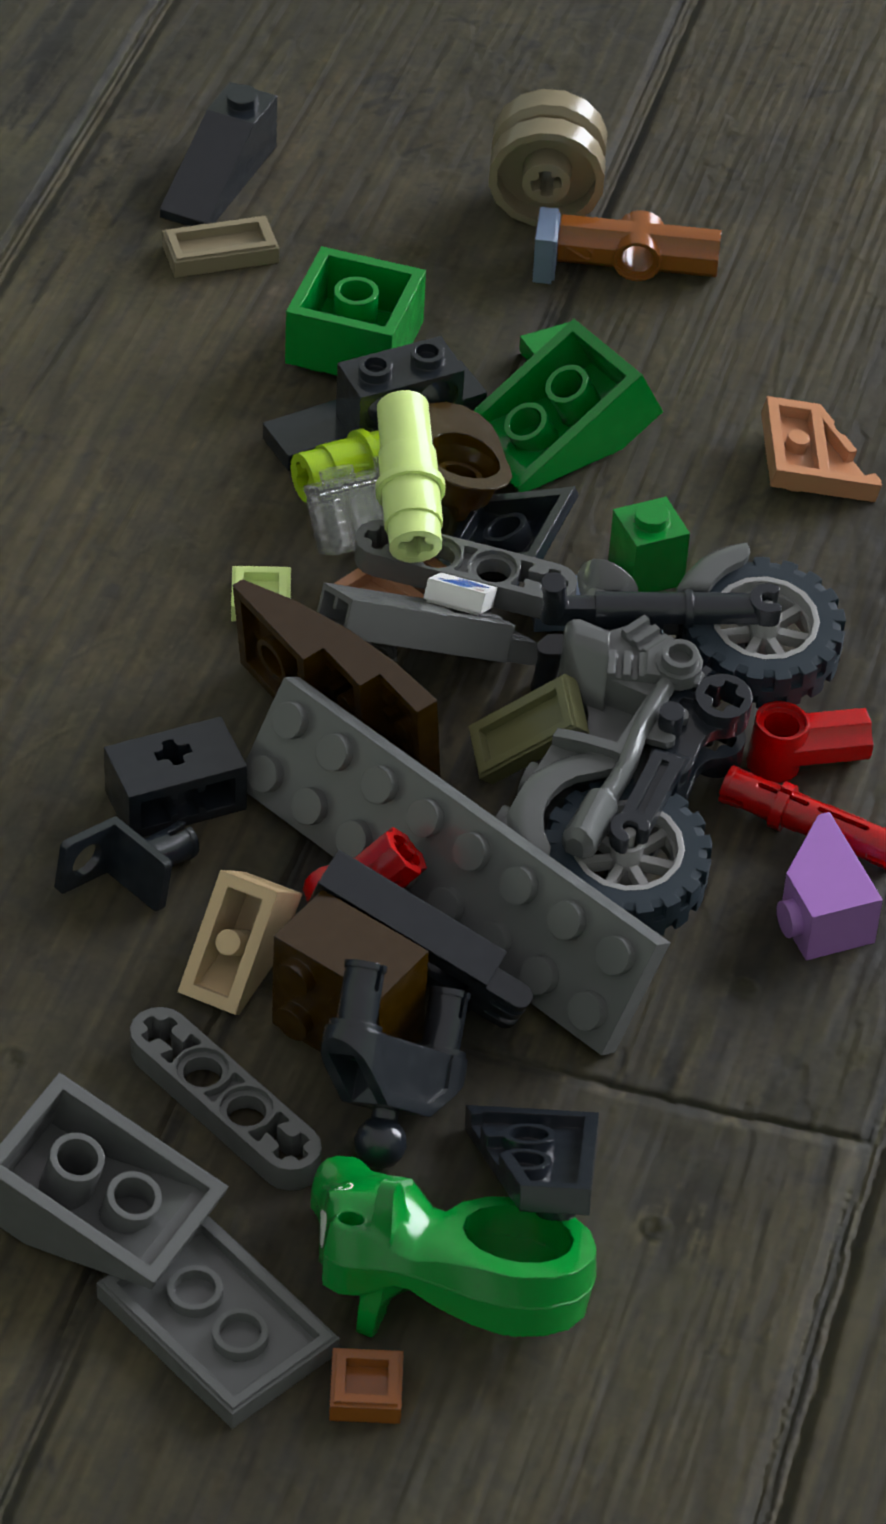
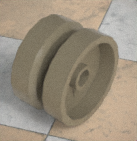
[489,89,607,226]

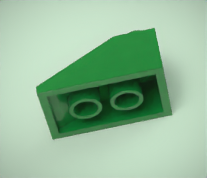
[473,318,663,492]

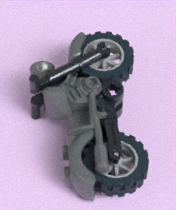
[496,542,846,936]

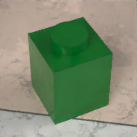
[608,497,690,592]

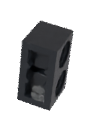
[336,336,465,434]

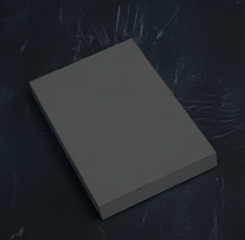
[96,1216,340,1429]

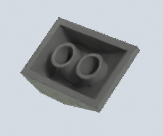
[0,1072,229,1290]

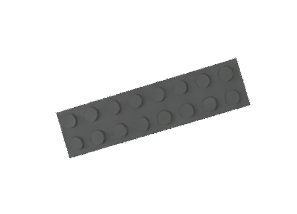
[245,677,670,1055]

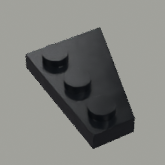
[465,1105,599,1221]

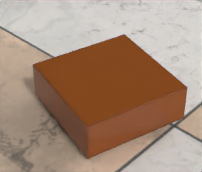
[329,1348,403,1424]

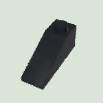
[160,82,277,226]

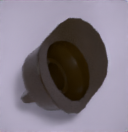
[429,402,512,522]

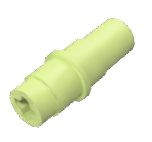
[375,390,446,563]

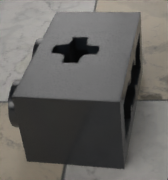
[104,716,247,837]

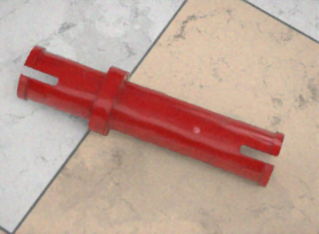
[718,765,886,870]

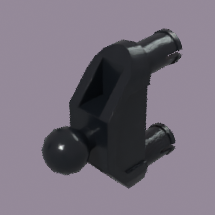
[321,959,471,1169]

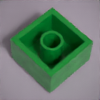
[285,246,426,375]

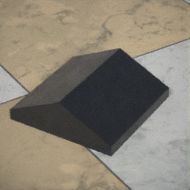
[438,486,579,583]

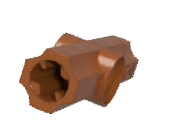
[557,210,722,281]

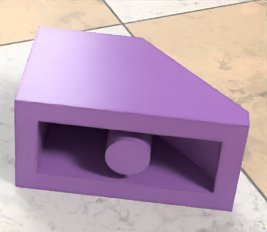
[777,812,883,960]

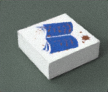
[423,572,498,615]

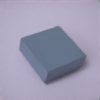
[532,207,561,284]

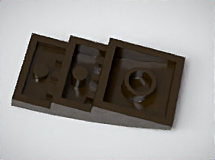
[233,579,441,778]

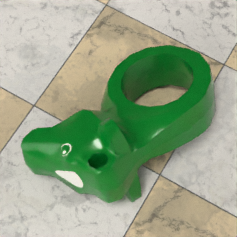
[310,1156,596,1338]

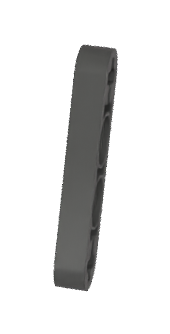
[354,519,577,619]
[130,1007,322,1191]

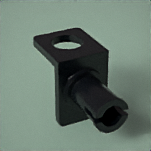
[54,816,199,911]

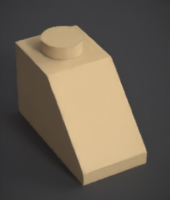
[178,870,302,1015]

